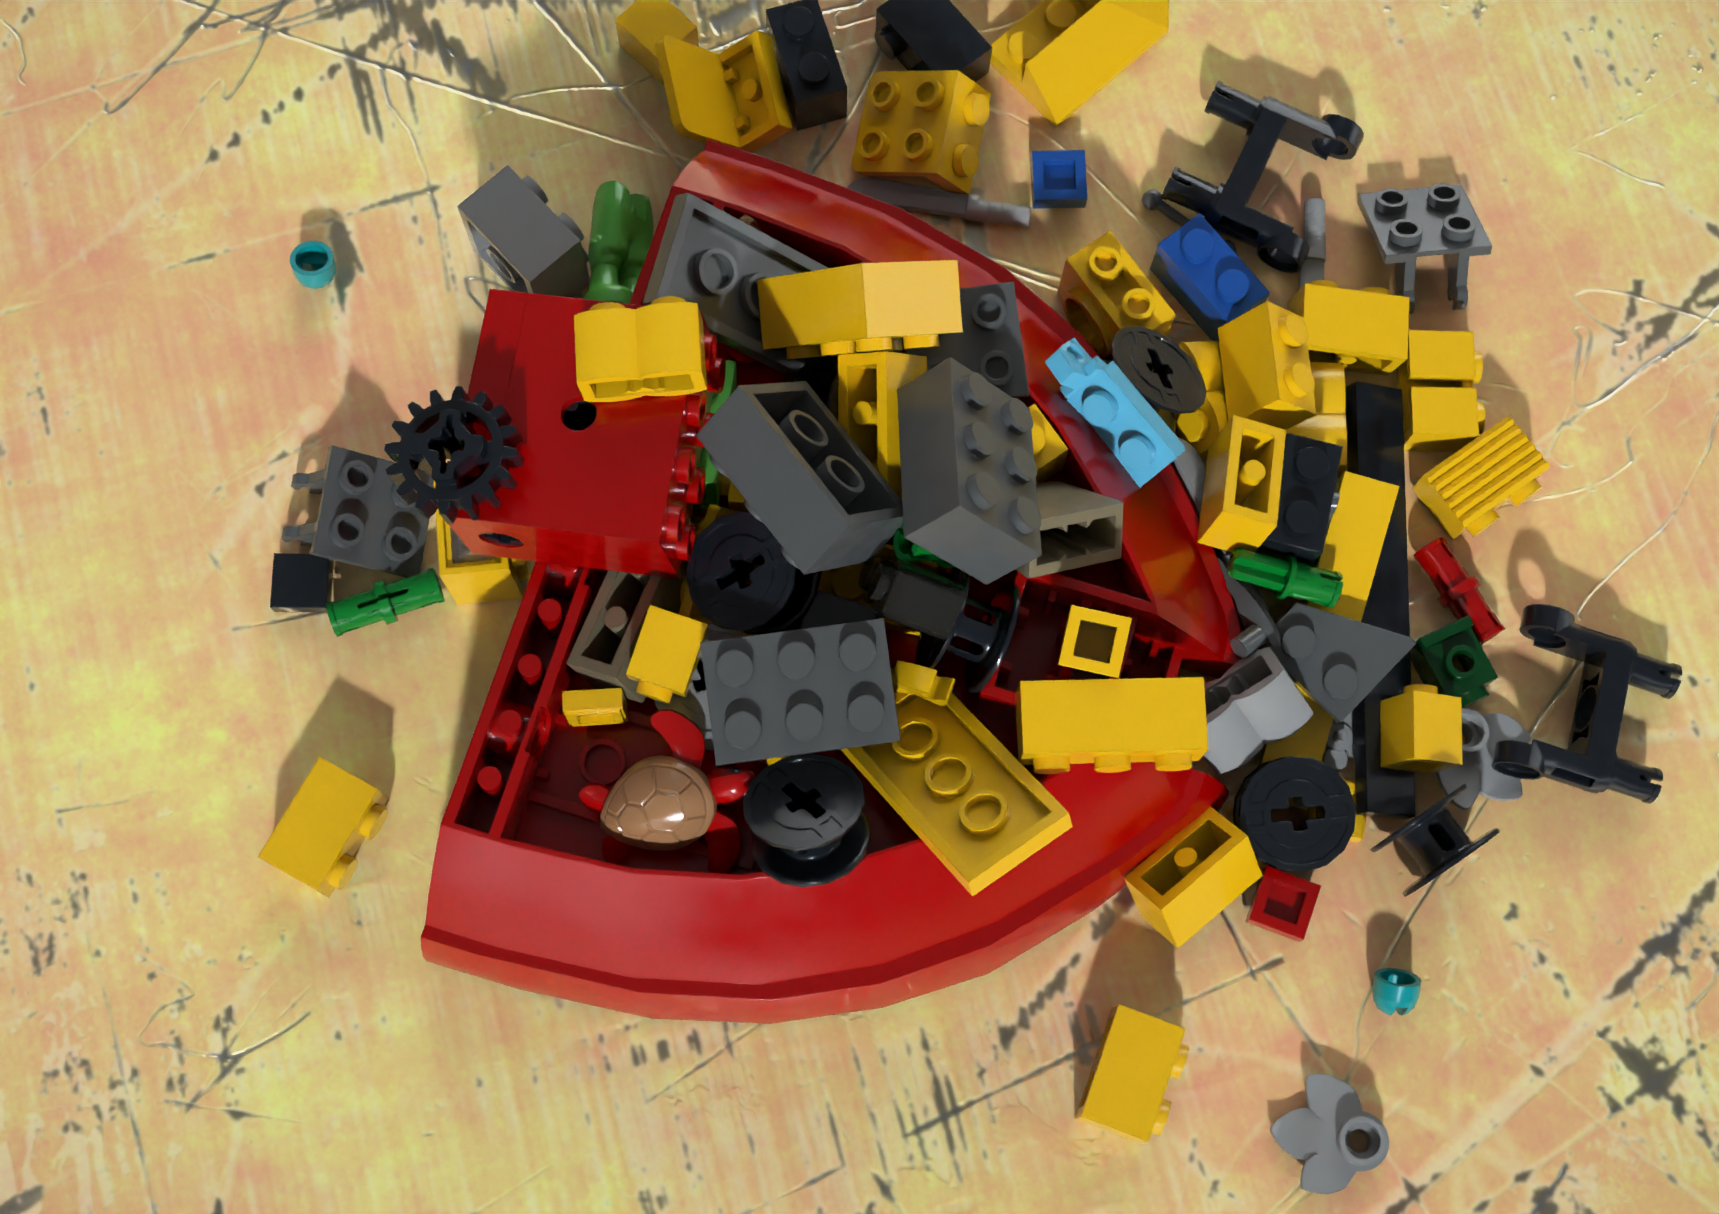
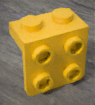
[656,30,793,153]
[851,70,991,195]

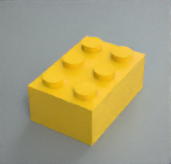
[757,260,963,359]

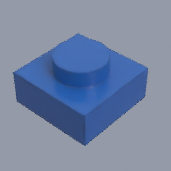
[1030,150,1087,209]

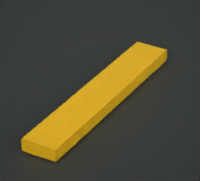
[1258,471,1400,810]

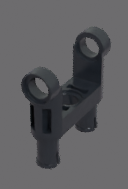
[1161,80,1364,273]
[1491,604,1682,804]

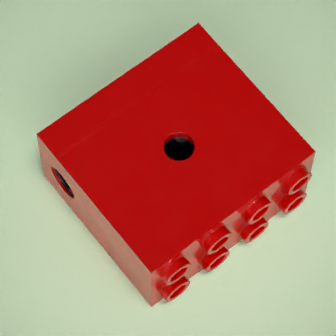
[449,289,726,579]

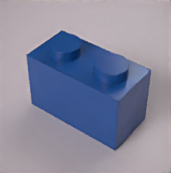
[1150,213,1270,341]

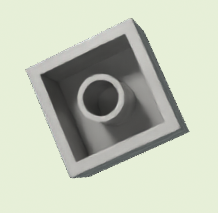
[457,165,590,298]

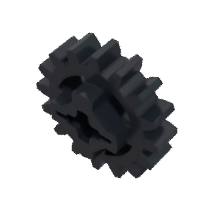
[384,386,524,524]

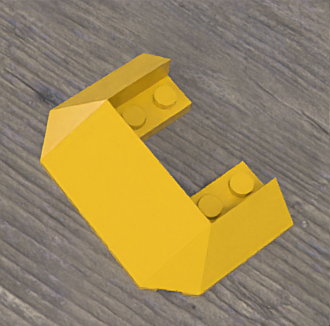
[990,0,1169,128]

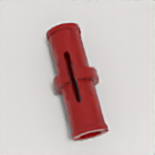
[1413,536,1505,645]

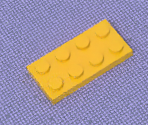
[840,692,1072,896]

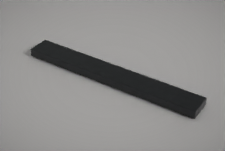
[1345,381,1416,820]

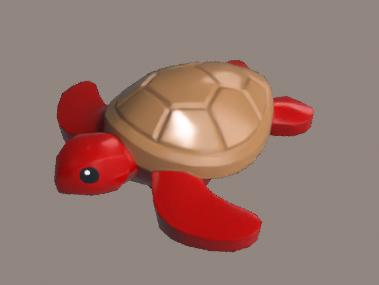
[579,709,755,874]

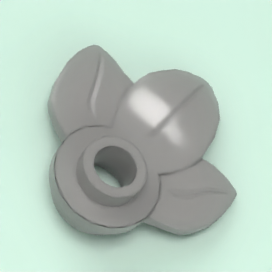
[1436,708,1531,810]
[1270,1074,1389,1194]

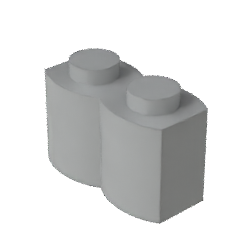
[1203,647,1314,775]

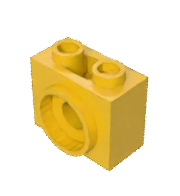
[1057,230,1176,361]

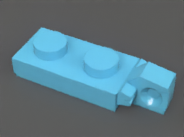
[1045,338,1186,488]

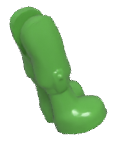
[583,181,654,304]

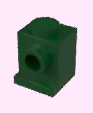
[1410,615,1498,708]

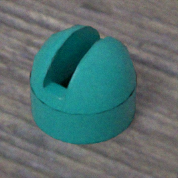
[290,241,336,289]
[1372,968,1421,1016]

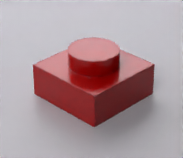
[1245,866,1321,942]

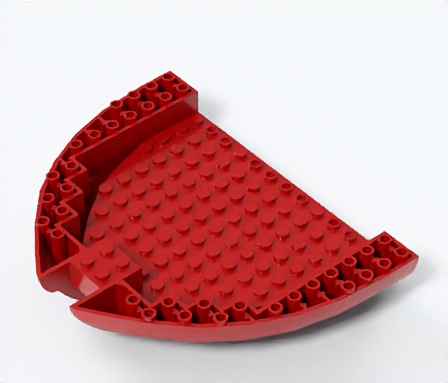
[421,140,1246,1024]

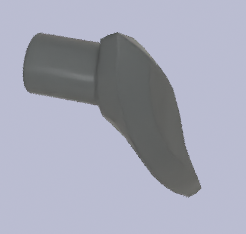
[1218,558,1281,658]

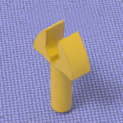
[891,660,955,706]

